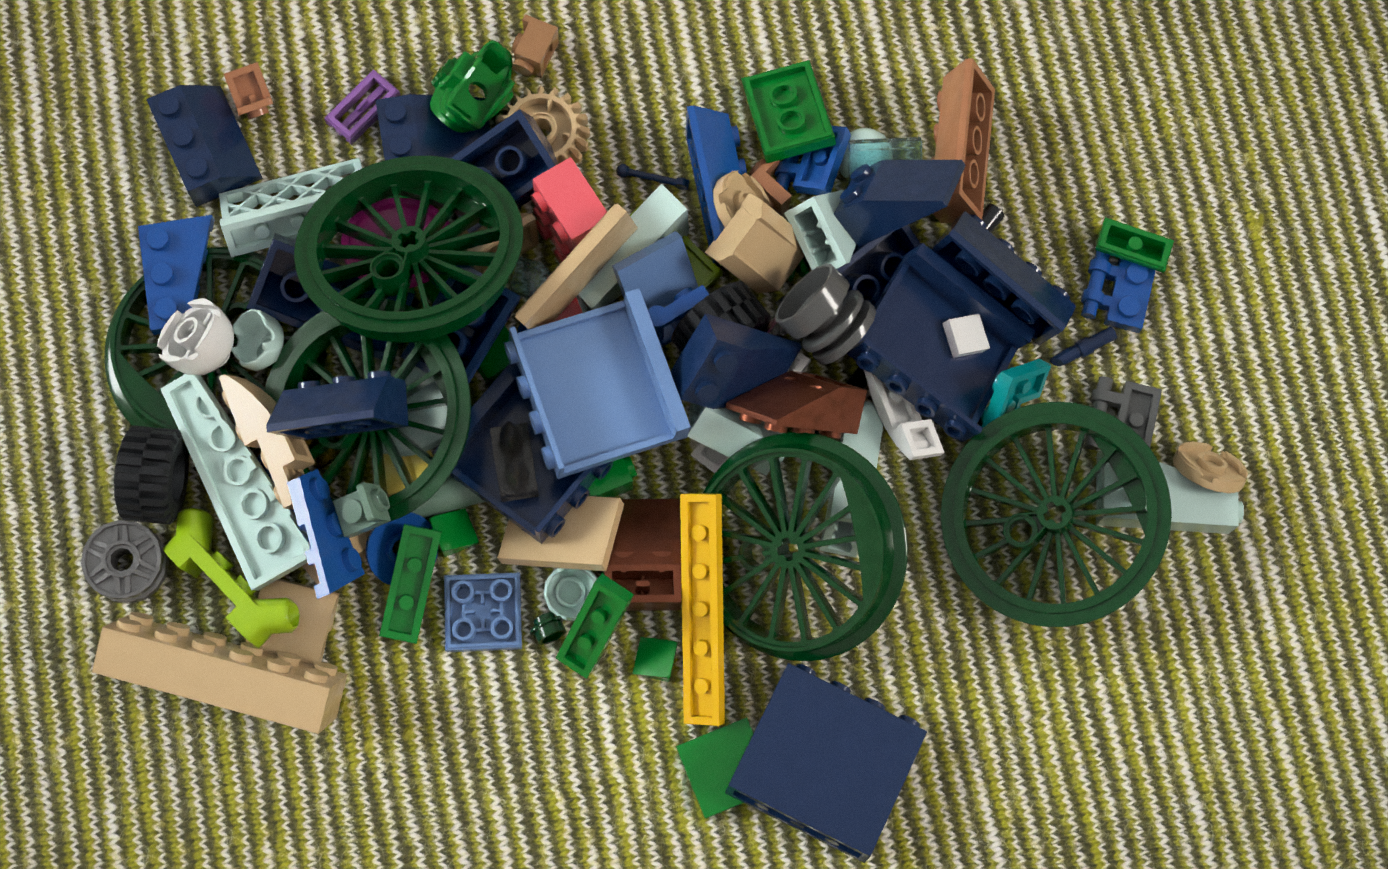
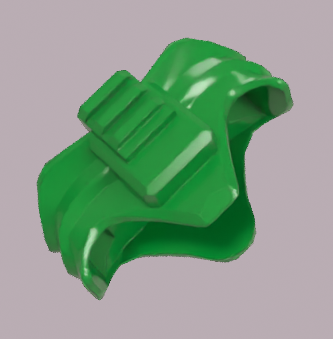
[430,40,515,133]

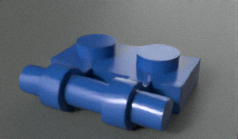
[775,126,851,195]
[1081,250,1156,333]

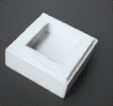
[942,314,990,358]

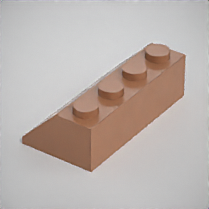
[931,58,995,223]

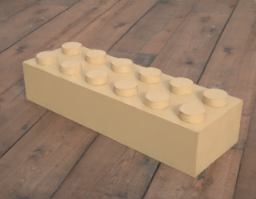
[92,612,347,734]

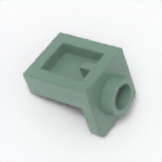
[333,482,391,538]

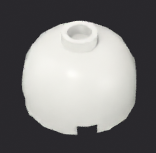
[157,298,234,376]

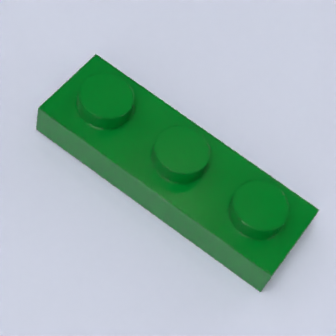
[379,523,442,644]
[556,574,634,679]

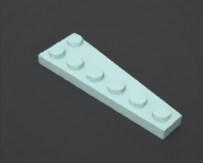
[161,374,310,591]

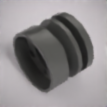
[775,263,876,365]

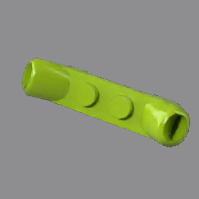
[162,508,300,648]

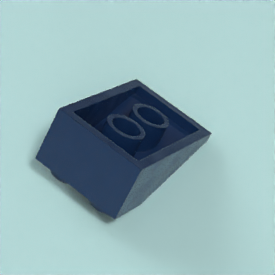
[375,94,491,160]
[834,160,966,247]
[670,313,802,409]

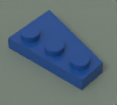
[138,215,215,335]
[287,469,365,599]

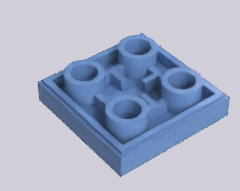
[612,231,698,310]
[444,572,522,652]

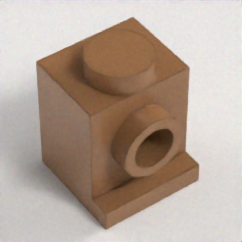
[511,14,559,78]

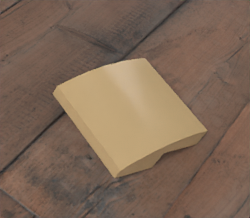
[246,579,340,665]

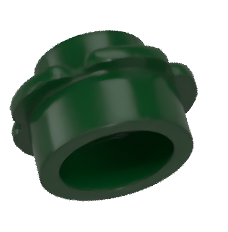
[530,612,566,645]

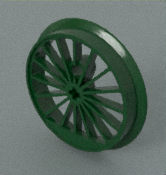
[294,156,523,342]
[104,247,326,456]
[264,298,471,522]
[941,402,1172,627]
[703,432,908,661]

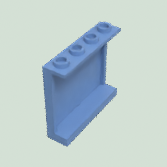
[504,288,691,479]

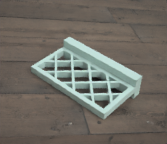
[219,158,362,257]

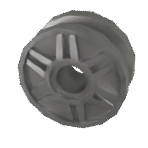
[81,520,169,604]

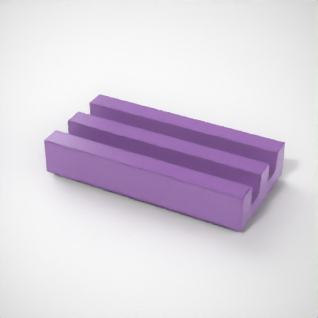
[324,69,401,145]

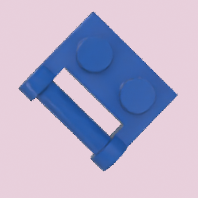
[648,285,709,347]

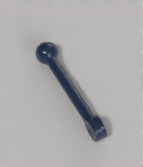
[616,164,690,190]

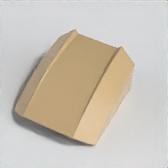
[705,193,805,294]

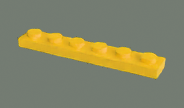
[680,493,725,726]

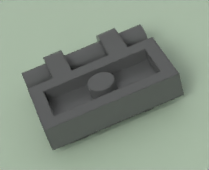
[1084,376,1162,450]

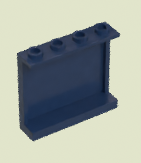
[846,243,1035,442]
[432,363,613,544]
[725,663,927,863]

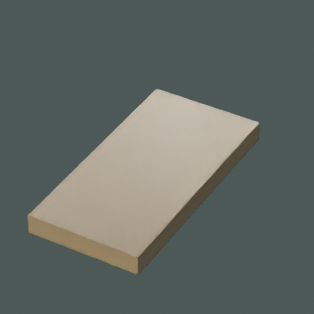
[515,203,638,329]

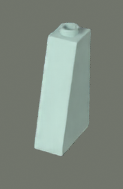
[576,184,689,313]
[819,401,883,558]
[1096,450,1244,534]

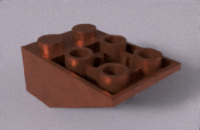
[725,371,867,439]
[604,499,681,611]

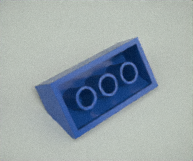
[685,105,747,266]

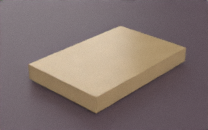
[497,496,624,571]

